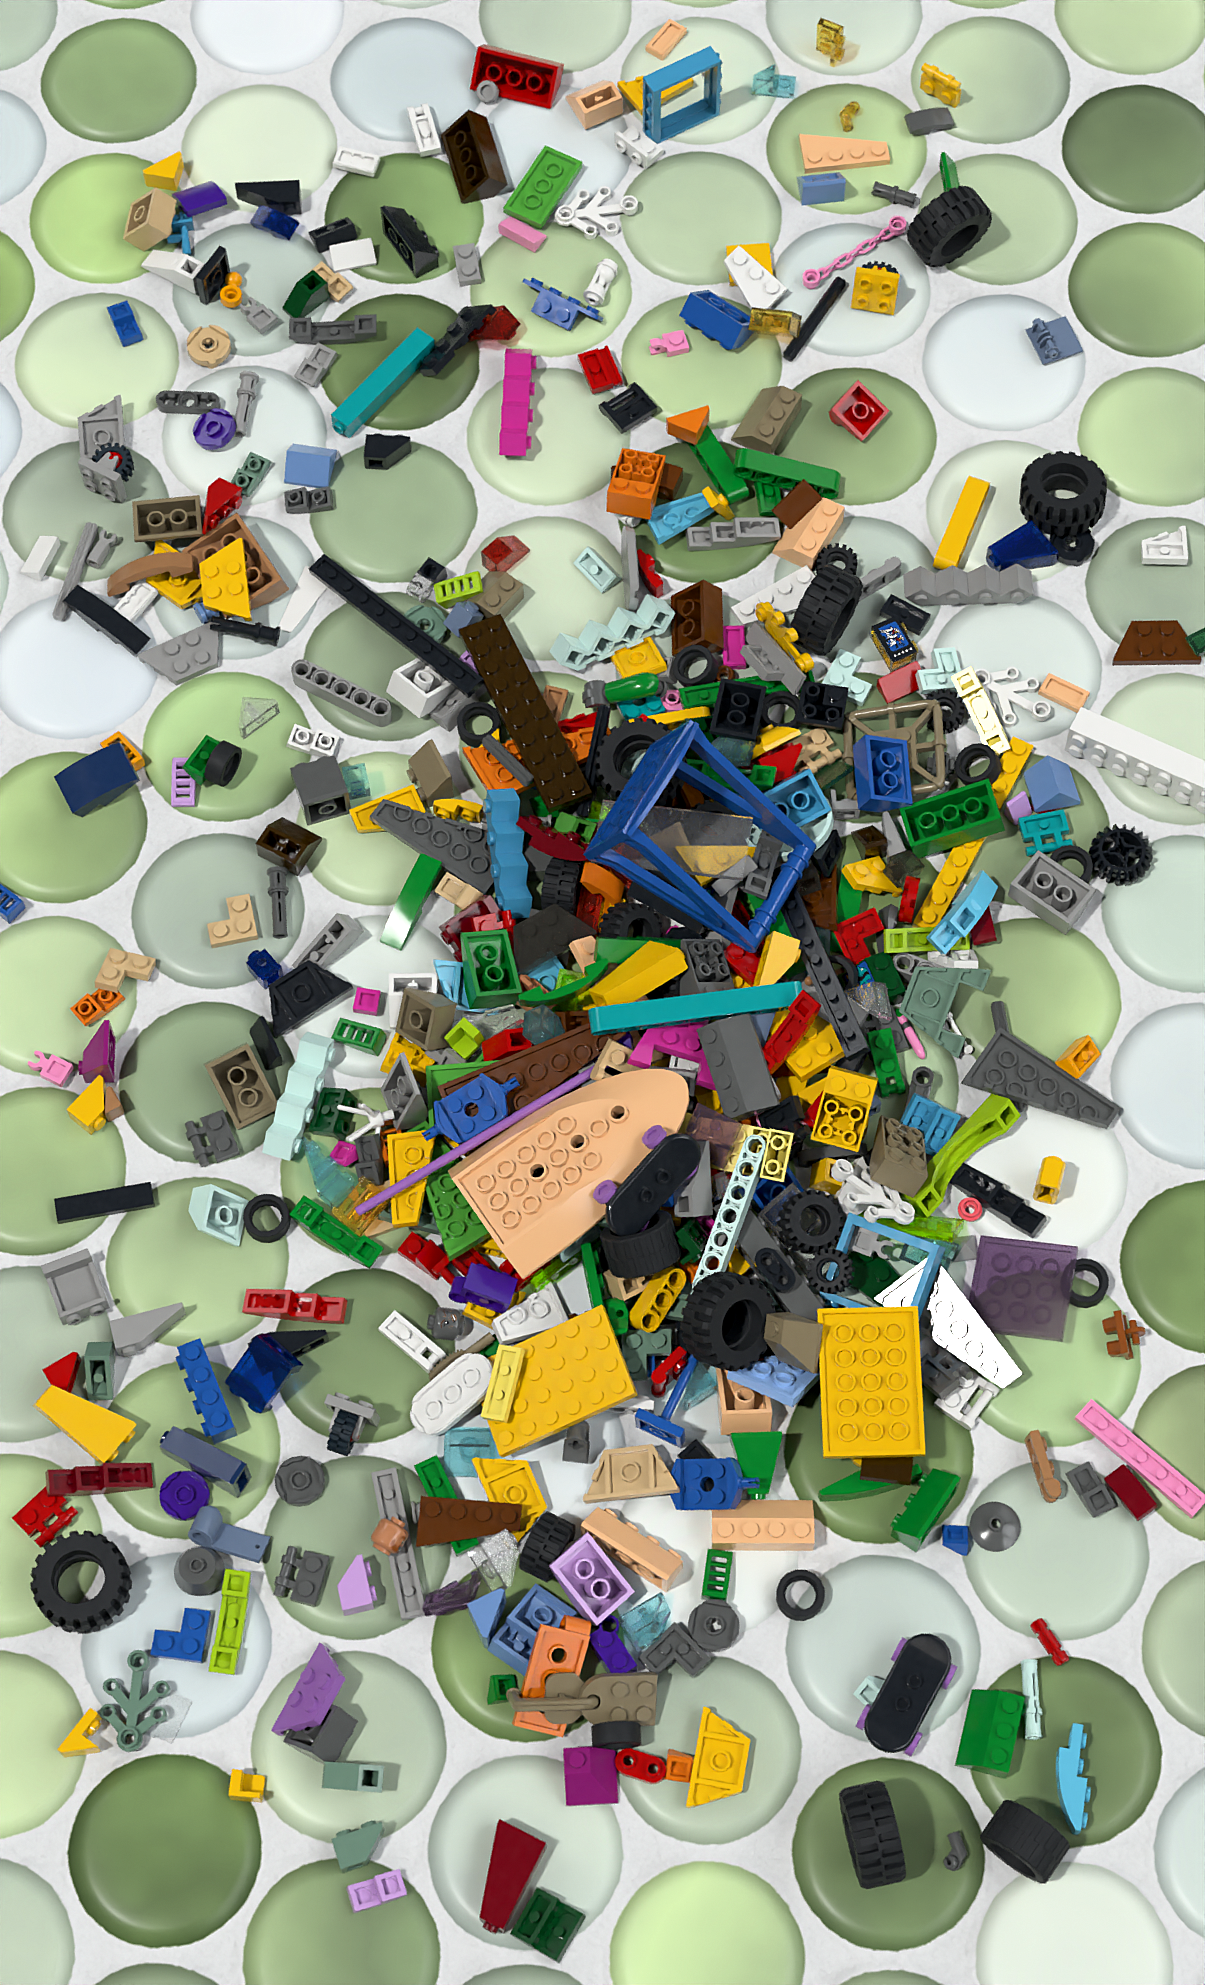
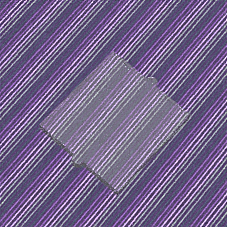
[137,1685,192,1744]

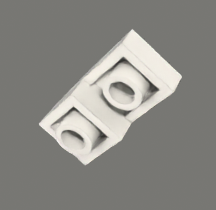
[286,724,339,757]

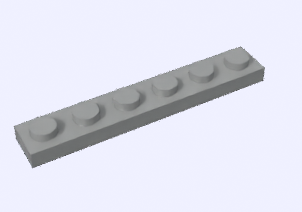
[371,1467,427,1621]

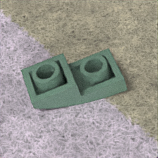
[231,452,271,497]

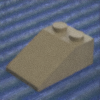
[204,1042,277,1130]

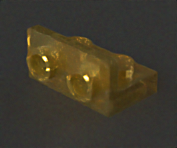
[816,18,846,67]

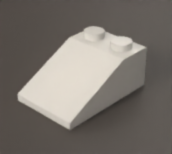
[386,658,455,718]

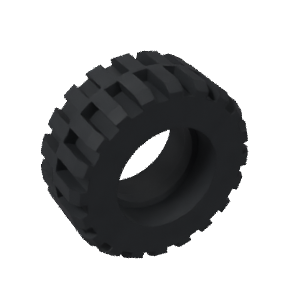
[907,186,992,267]
[1019,451,1107,537]
[790,564,863,656]
[595,718,687,811]
[680,1271,776,1371]
[30,1530,132,1634]
[839,1781,906,1889]

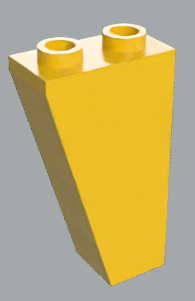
[589,941,688,1007]
[32,1385,137,1464]

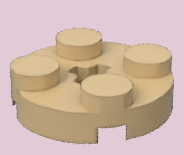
[187,325,231,369]

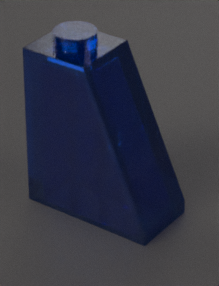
[986,520,1058,572]

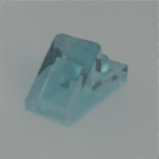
[751,64,796,99]

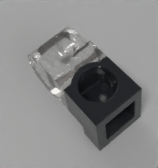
[406,557,448,603]

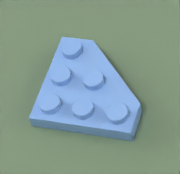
[727,1356,820,1407]

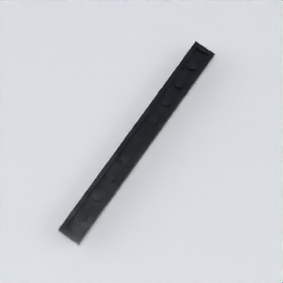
[309,554,484,698]
[770,865,871,1062]

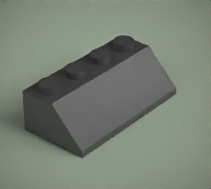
[697,1013,780,1122]

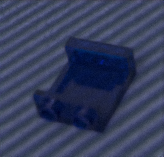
[224,1333,304,1414]

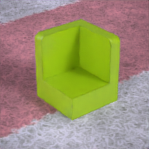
[444,1017,485,1060]

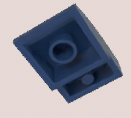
[54,742,140,817]

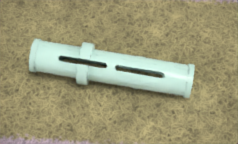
[1021,1659,1042,1740]

